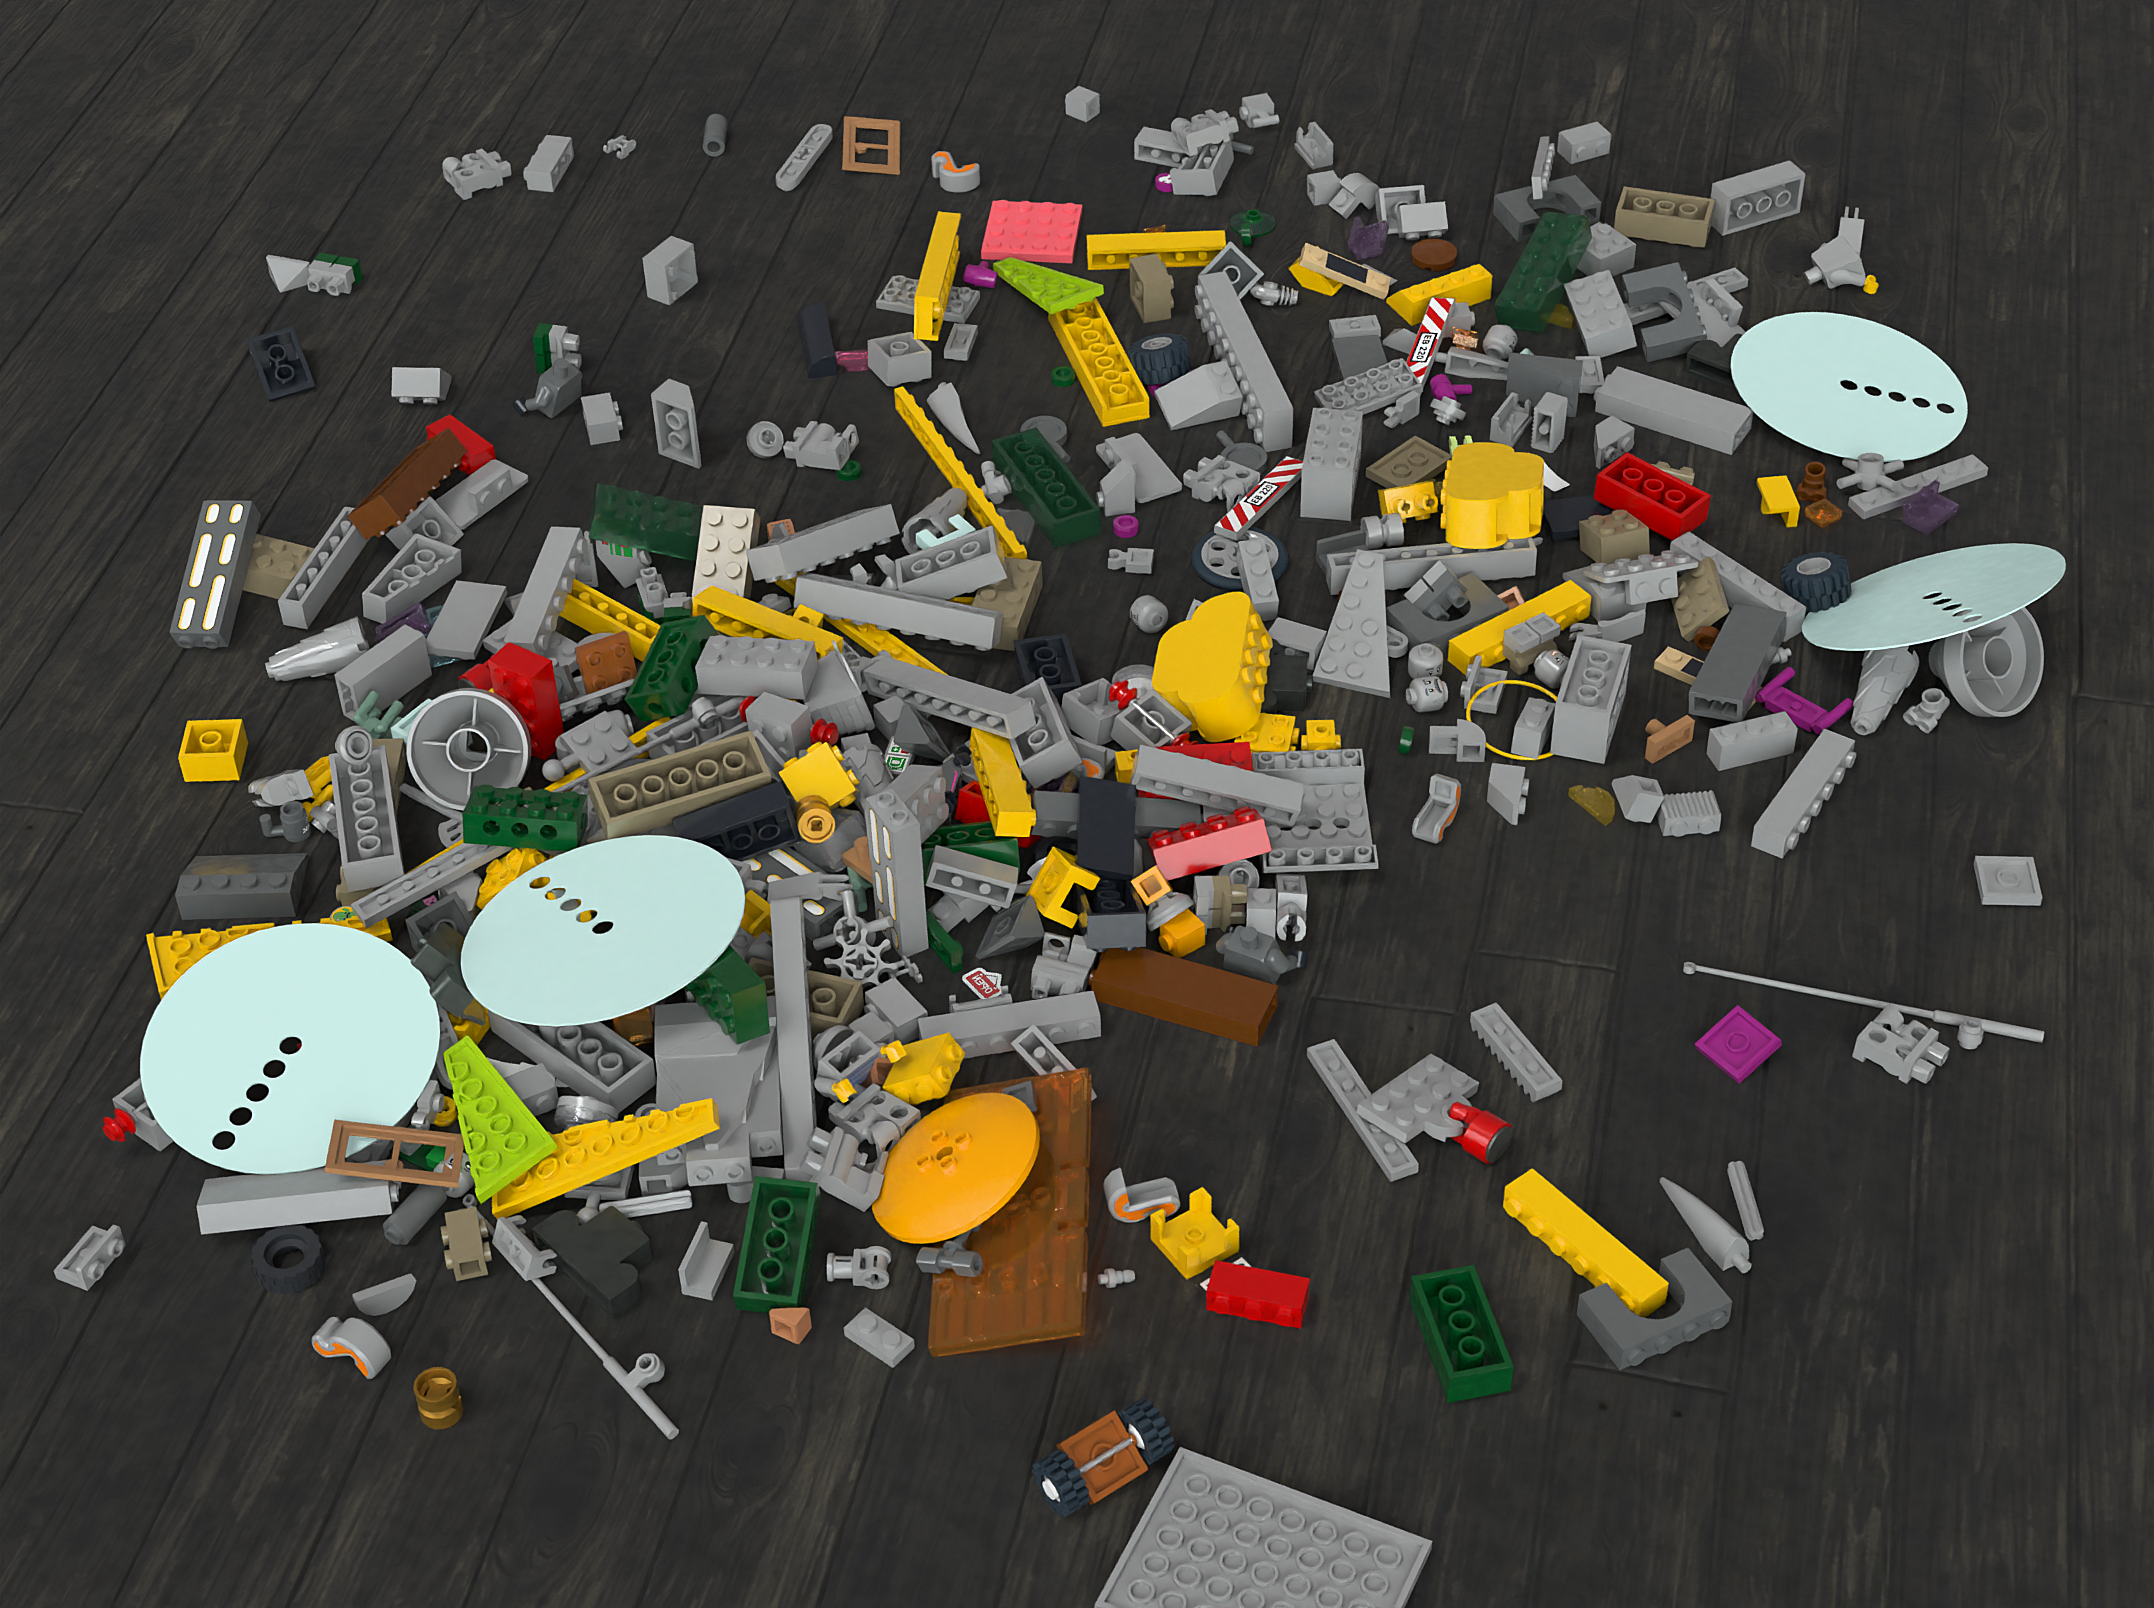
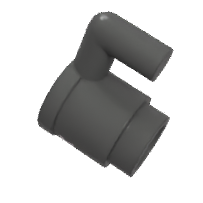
[259,801,312,842]

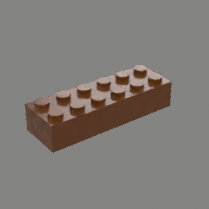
[347,427,467,540]

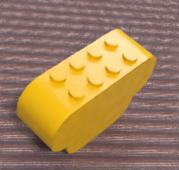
[1441,442,1544,549]
[1152,592,1273,742]

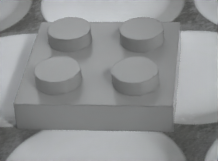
[1974,856,2042,906]

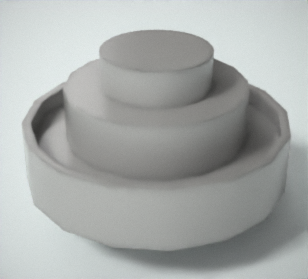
[1430,396,1466,425]
[746,421,784,458]
[1217,859,1259,890]

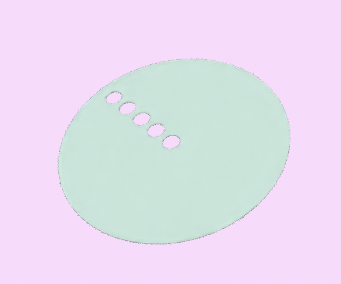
[1731,312,1967,462]
[1802,543,2066,651]
[461,835,745,1026]
[140,923,440,1175]

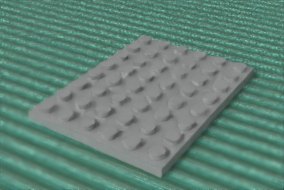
[1095,1447,1432,1608]

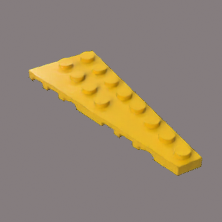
[146,916,392,1000]
[492,1098,720,1219]

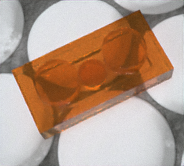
[1451,327,1478,350]

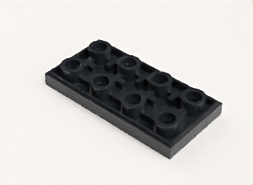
[1542,495,1615,540]
[1075,776,1136,881]

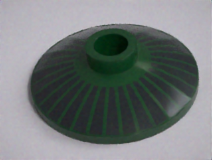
[1230,209,1276,237]

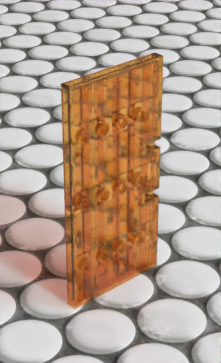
[928,1067,1092,1357]

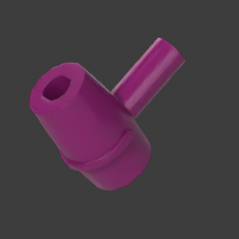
[963,261,998,288]
[1430,374,1472,401]

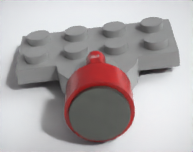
[458,620,581,691]
[1356,1054,1512,1164]

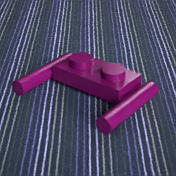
[1755,667,1853,735]

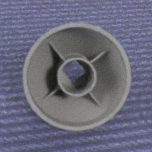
[1929,607,2044,717]
[407,688,531,811]

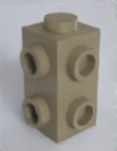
[441,1207,492,1281]

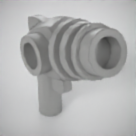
[1250,281,1298,306]

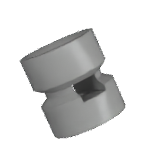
[1361,513,1404,550]

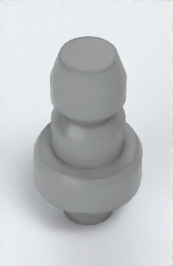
[1771,647,1791,665]
[1098,1268,1135,1288]

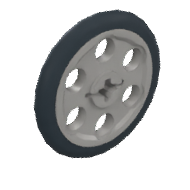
[1191,527,1289,591]

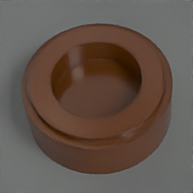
[1694,626,1720,651]

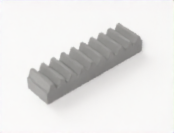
[1470,1003,1562,1102]

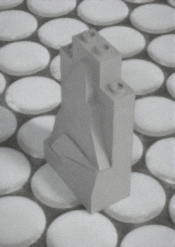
[655,996,783,1186]

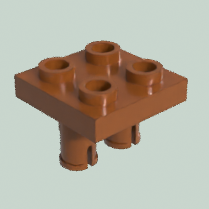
[575,631,637,695]

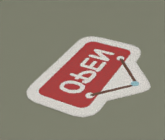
[962,968,1001,999]

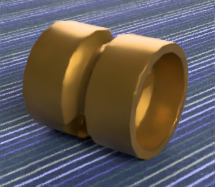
[794,795,835,843]
[413,1367,463,1430]

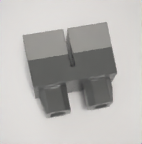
[1404,560,1468,621]

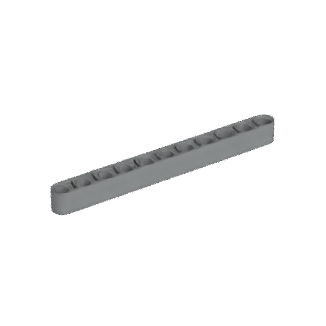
[770,895,819,1182]

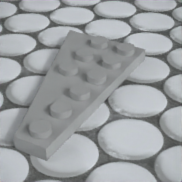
[1313,549,1390,698]

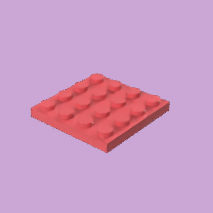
[981,200,1082,263]

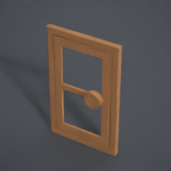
[842,116,900,175]
[324,1119,464,1188]

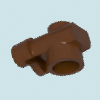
[1795,462,1827,503]

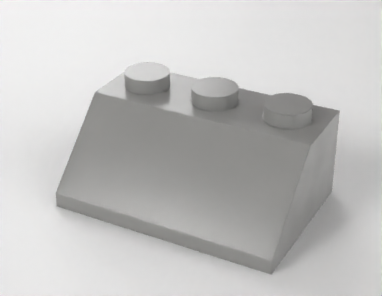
[651,379,701,469]

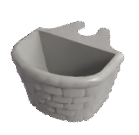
[800,640,875,737]

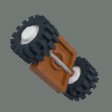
[1032,1398,1174,1517]

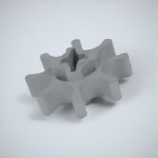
[824,928,898,989]

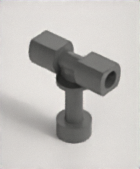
[916,1222,984,1277]

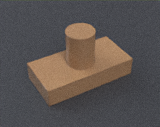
[1645,715,1695,764]
[841,836,873,884]

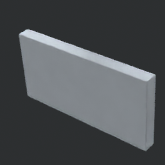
[876,275,980,324]
[1314,358,1423,414]
[426,581,507,660]

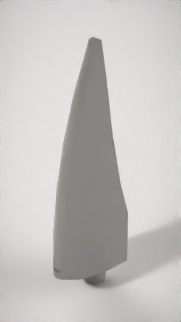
[1435,346,1508,380]
[927,382,980,454]
[1659,1177,1751,1273]

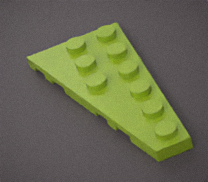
[993,257,1104,315]
[443,1035,558,1204]

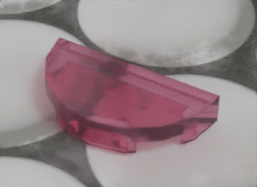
[835,350,869,371]

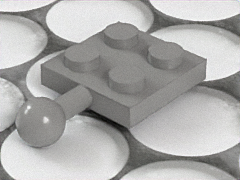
[542,711,637,781]
[564,1164,635,1226]

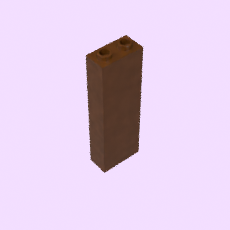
[1088,947,1278,1047]

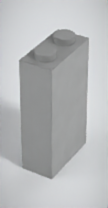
[334,624,432,721]

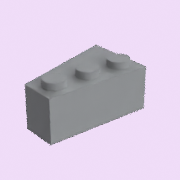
[1170,136,1234,196]

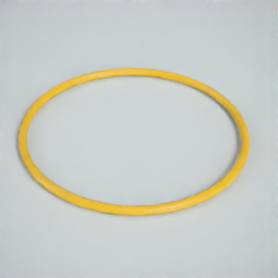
[1466,680,1557,760]

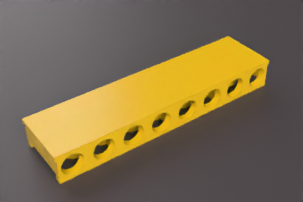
[914,211,961,341]
[1048,297,1150,427]

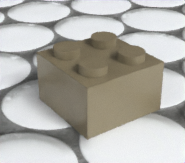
[1130,254,1174,323]
[1579,510,1650,565]

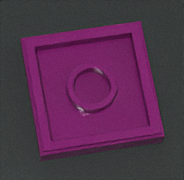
[1695,1005,1782,1084]

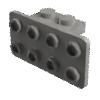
[1658,278,1745,347]
[1096,433,1182,503]
[435,460,528,530]
[1583,550,1698,605]
[559,676,635,722]

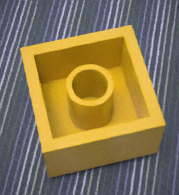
[178,719,248,782]

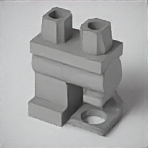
[1171,109,1239,156]
[442,149,511,200]
[783,421,859,470]
[1183,455,1260,512]
[1030,932,1099,999]
[1852,1004,1950,1084]
[828,1083,921,1158]
[799,1127,889,1212]

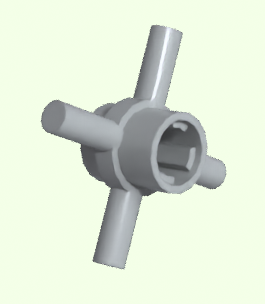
[1837,453,1904,491]
[813,890,893,970]

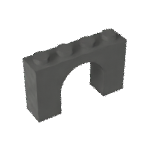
[1493,175,1601,242]
[1622,262,1707,362]
[1386,573,1509,653]
[1577,1248,1732,1370]

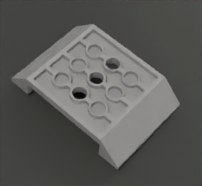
[1251,749,1378,873]

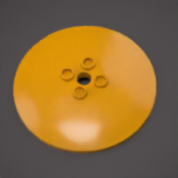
[871,1093,1040,1244]

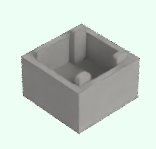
[643,236,698,305]
[1061,678,1127,746]

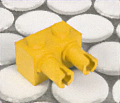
[1378,481,1438,523]

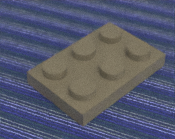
[1366,436,1452,488]
[1671,556,1729,642]

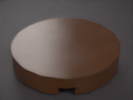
[1411,239,1457,272]

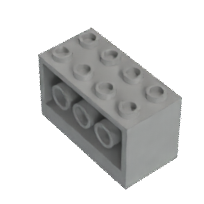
[1300,408,1363,521]
[1550,635,1632,764]

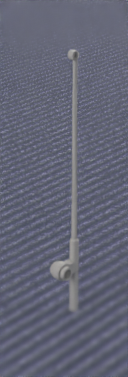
[524,696,757,808]
[1683,962,2044,1049]
[463,1194,679,1439]

